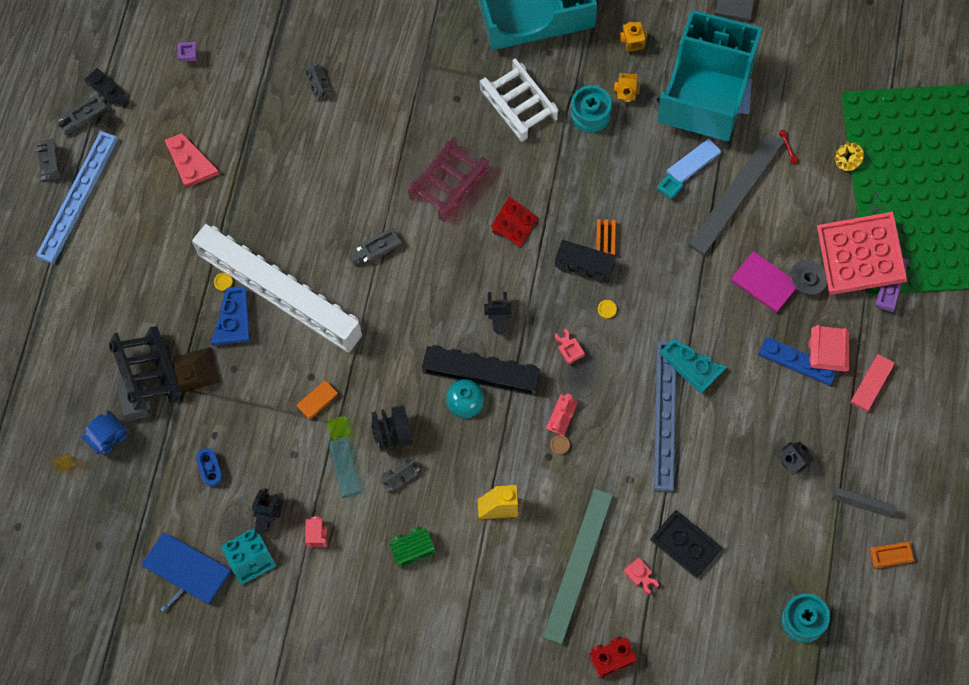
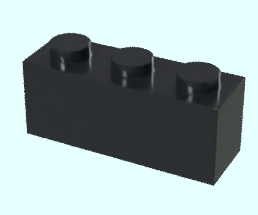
[555,240,616,283]

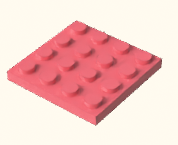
[817,212,907,295]

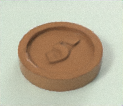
[550,435,570,455]

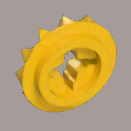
[834,142,864,171]

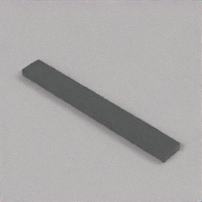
[688,132,784,256]

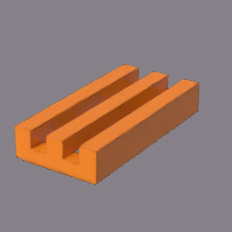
[596,219,616,255]

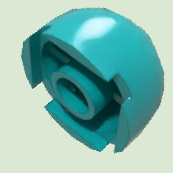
[446,379,484,419]

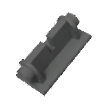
[305,61,331,101]
[379,458,420,493]

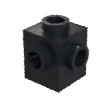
[778,441,815,475]

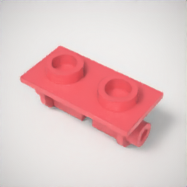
[546,394,578,436]

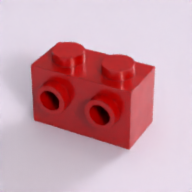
[589,636,637,679]

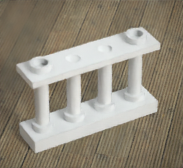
[480,59,558,142]

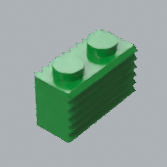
[389,527,436,568]

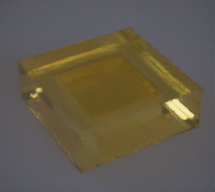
[51,453,76,472]

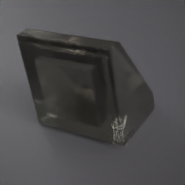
[96,111,123,135]

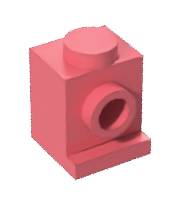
[305,516,328,548]

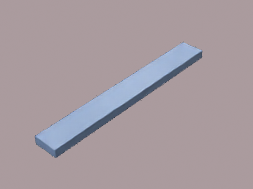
[36,131,118,264]

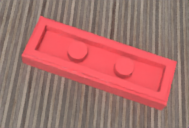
[850,354,895,412]

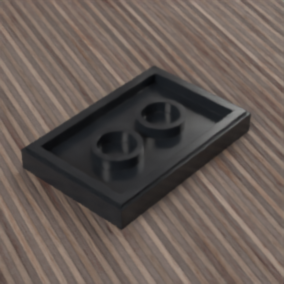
[650,510,722,579]

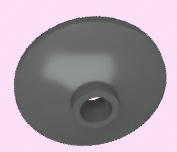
[790,260,827,295]

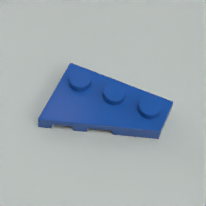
[211,286,250,346]

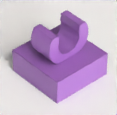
[178,42,197,62]

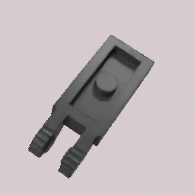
[56,94,108,135]

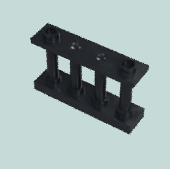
[109,326,182,410]

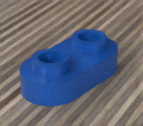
[196,448,223,487]

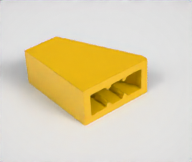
[477,485,518,519]

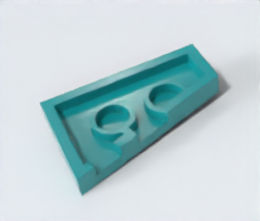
[659,339,727,394]

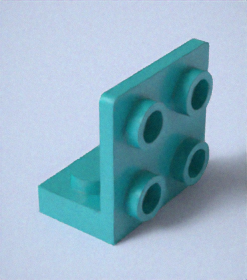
[221,528,276,585]

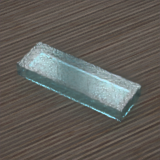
[328,437,361,498]

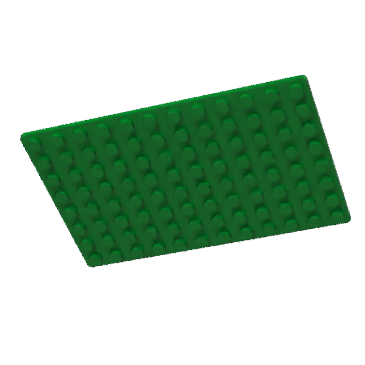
[841,84,969,295]

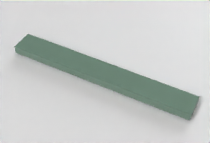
[543,489,613,645]

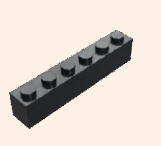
[422,345,540,396]

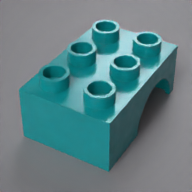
[477,0,597,51]
[657,10,763,141]

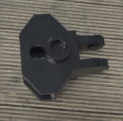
[484,292,511,334]
[252,488,284,535]

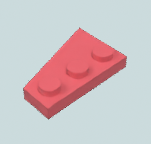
[165,133,219,188]

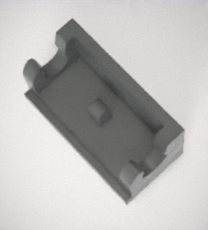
[36,138,62,182]

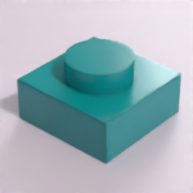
[657,174,683,200]

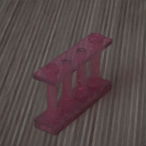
[408,137,489,222]

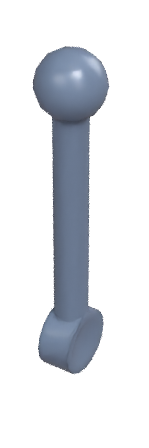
[160,589,184,613]

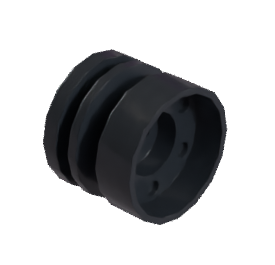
[371,404,413,452]

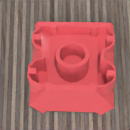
[808,325,849,372]

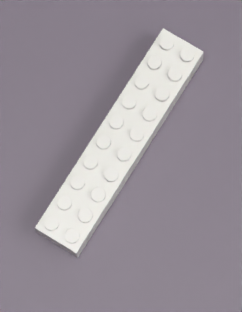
[192,224,362,353]

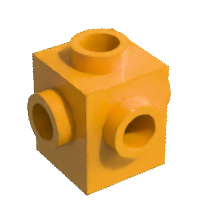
[620,22,647,52]
[614,73,640,102]

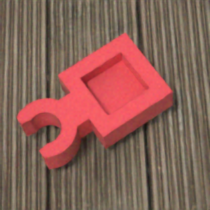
[555,329,585,365]
[623,558,659,595]

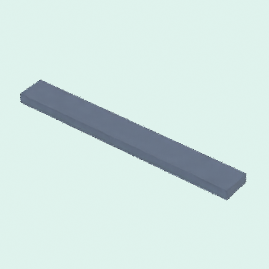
[654,341,676,492]

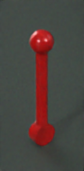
[779,130,798,164]

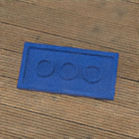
[141,532,231,605]

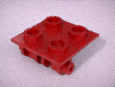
[491,196,538,248]

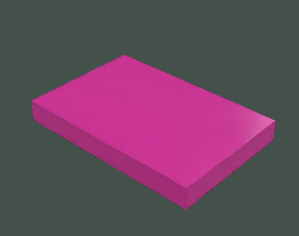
[730,251,796,314]

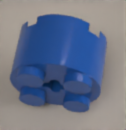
[81,411,127,456]

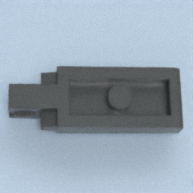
[350,227,402,266]

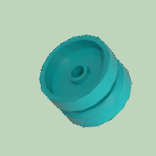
[571,85,612,133]
[781,594,830,643]

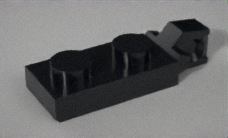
[84,68,129,108]

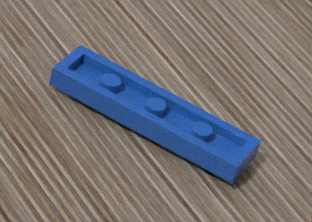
[758,337,836,386]

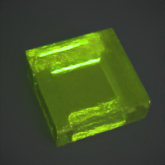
[327,416,351,440]

